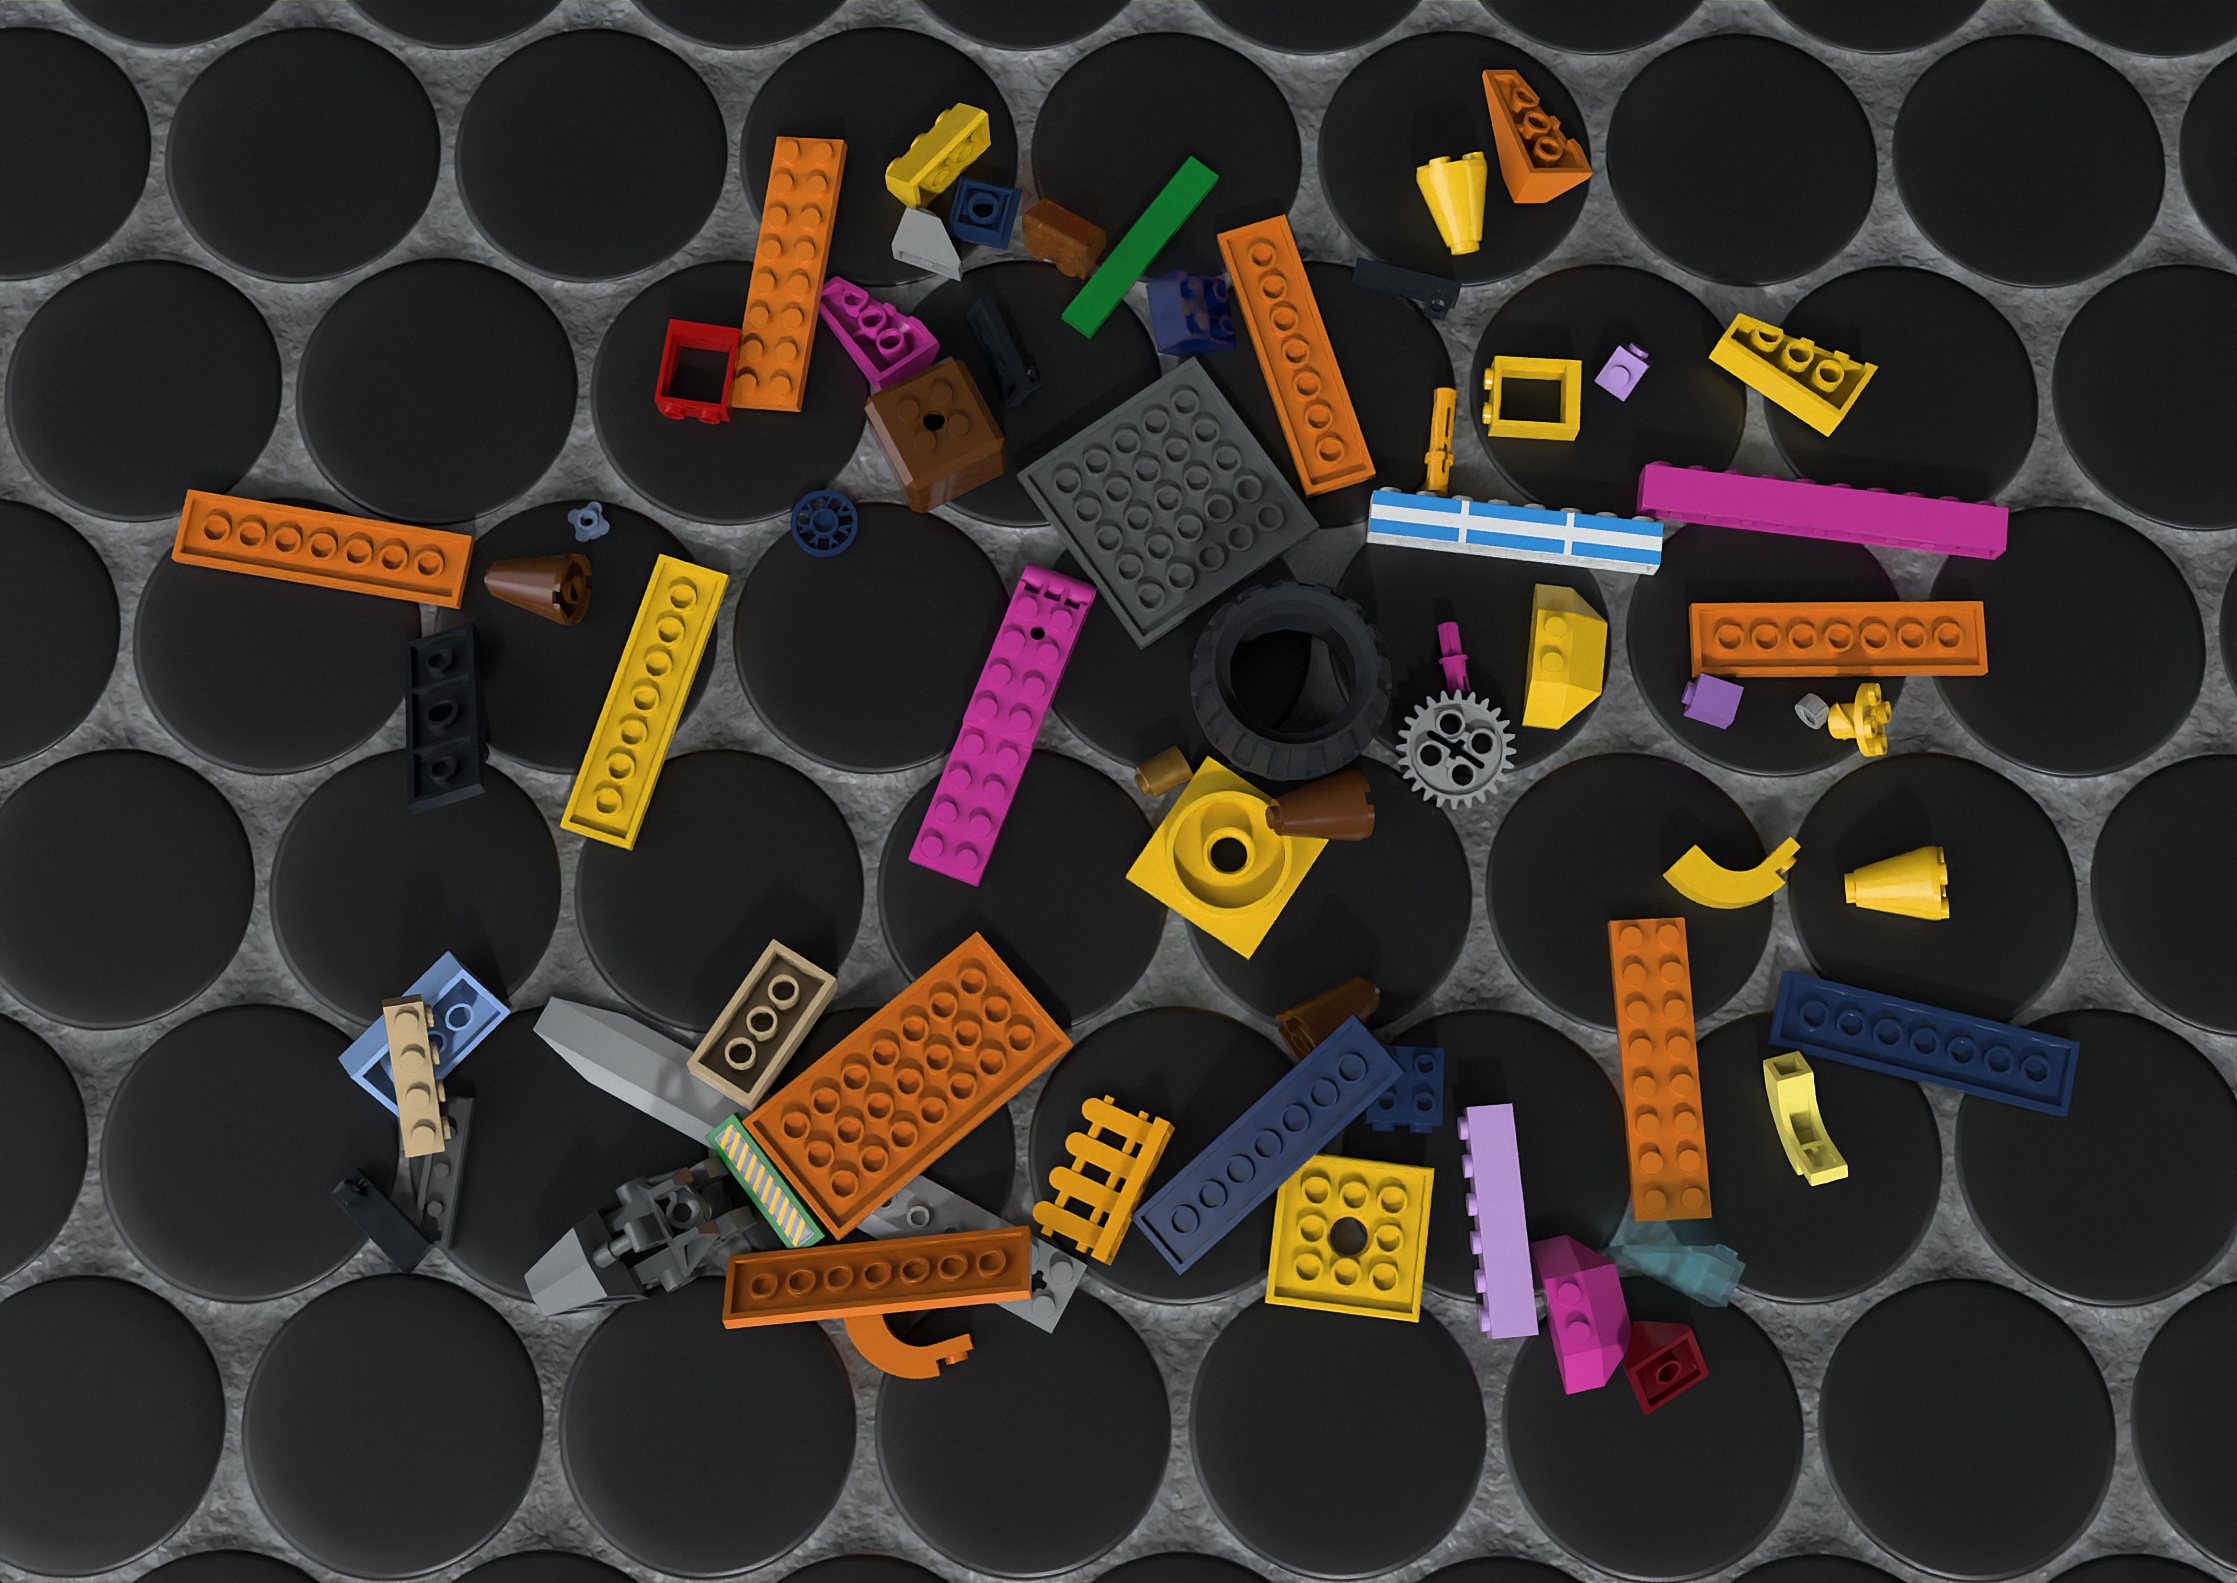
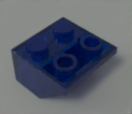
[1146,270,1237,357]

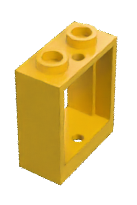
[1482,356,1582,441]

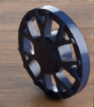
[790,490,859,557]

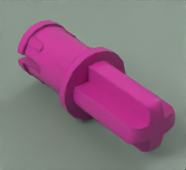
[1438,622,1471,696]

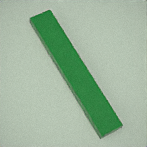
[1062,156,1219,339]

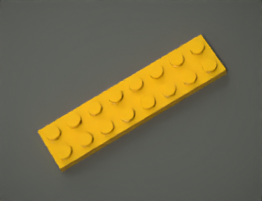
[560,554,730,851]

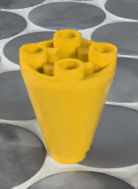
[1416,152,1487,255]
[1844,845,1949,920]

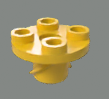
[1827,683,1892,757]

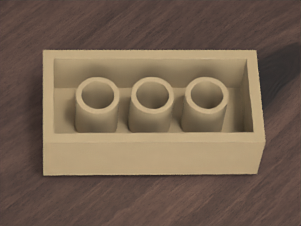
[687,939,838,1113]

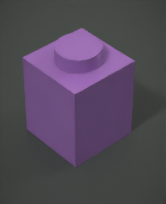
[1681,673,1744,729]

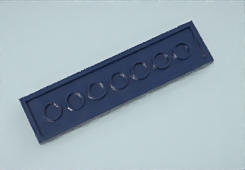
[1767,970,2080,1117]
[1130,1014,1407,1275]

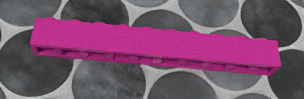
[1636,461,2009,560]

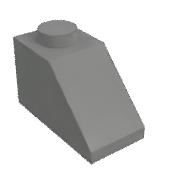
[891,207,963,281]

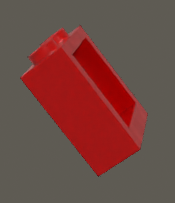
[654,319,743,424]

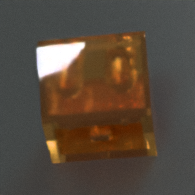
[1022,198,1106,280]

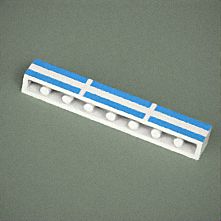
[1366,487,1664,575]

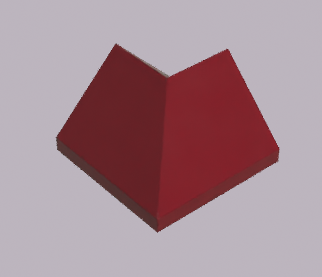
[1623,1321,1709,1415]

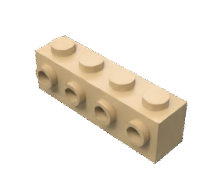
[382,994,451,1158]

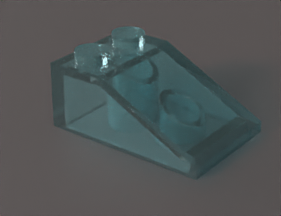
[1607,1244,1746,1307]

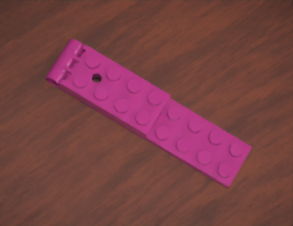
[908,561,1097,887]

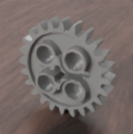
[1395,690,1516,809]

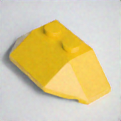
[1522,584,1608,730]

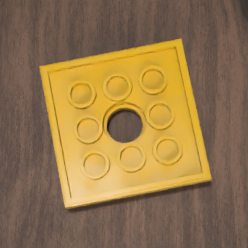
[1126,756,1329,960]
[1265,1153,1435,1323]

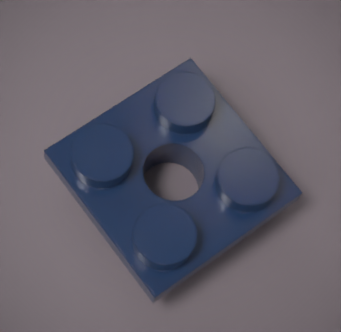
[946,176,1022,251]

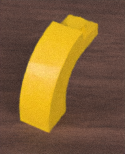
[1662,836,1801,909]

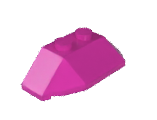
[1528,1235,1632,1395]

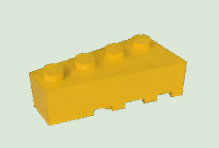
[1708,313,1878,437]

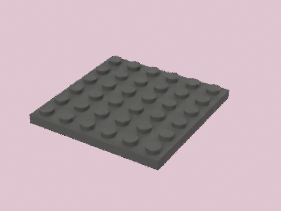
[1017,356,1320,650]

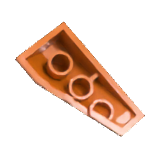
[1482,70,1593,203]

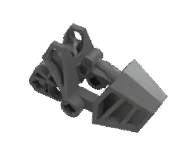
[524,1156,757,1317]

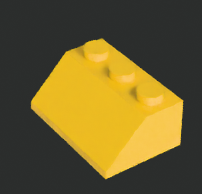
[885,103,991,210]

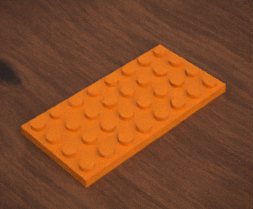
[742,931,1074,1241]

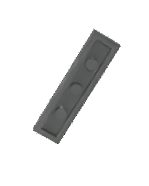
[414,1094,476,1250]

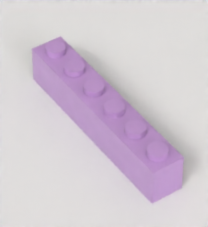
[1457,1103,1539,1339]

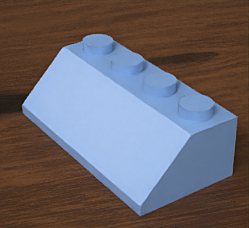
[338,951,511,1117]

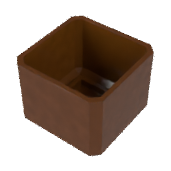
[864,356,1007,514]

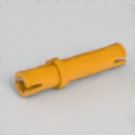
[1425,387,1457,497]

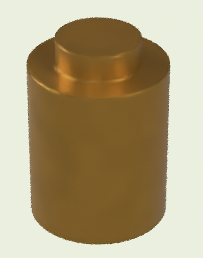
[1134,745,1193,799]

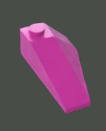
[818,276,940,392]

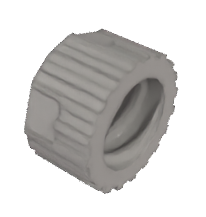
[1795,693,1830,729]

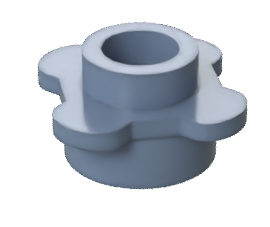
[568,501,610,543]

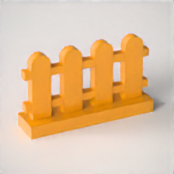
[1033,1095,1175,1266]

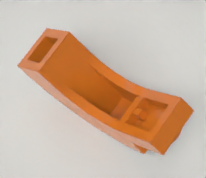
[843,1313,975,1379]

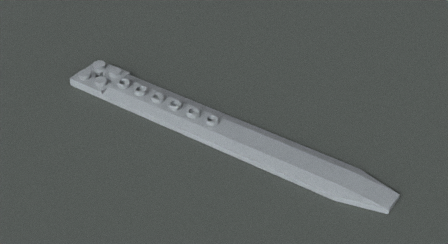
[533,997,1088,1334]

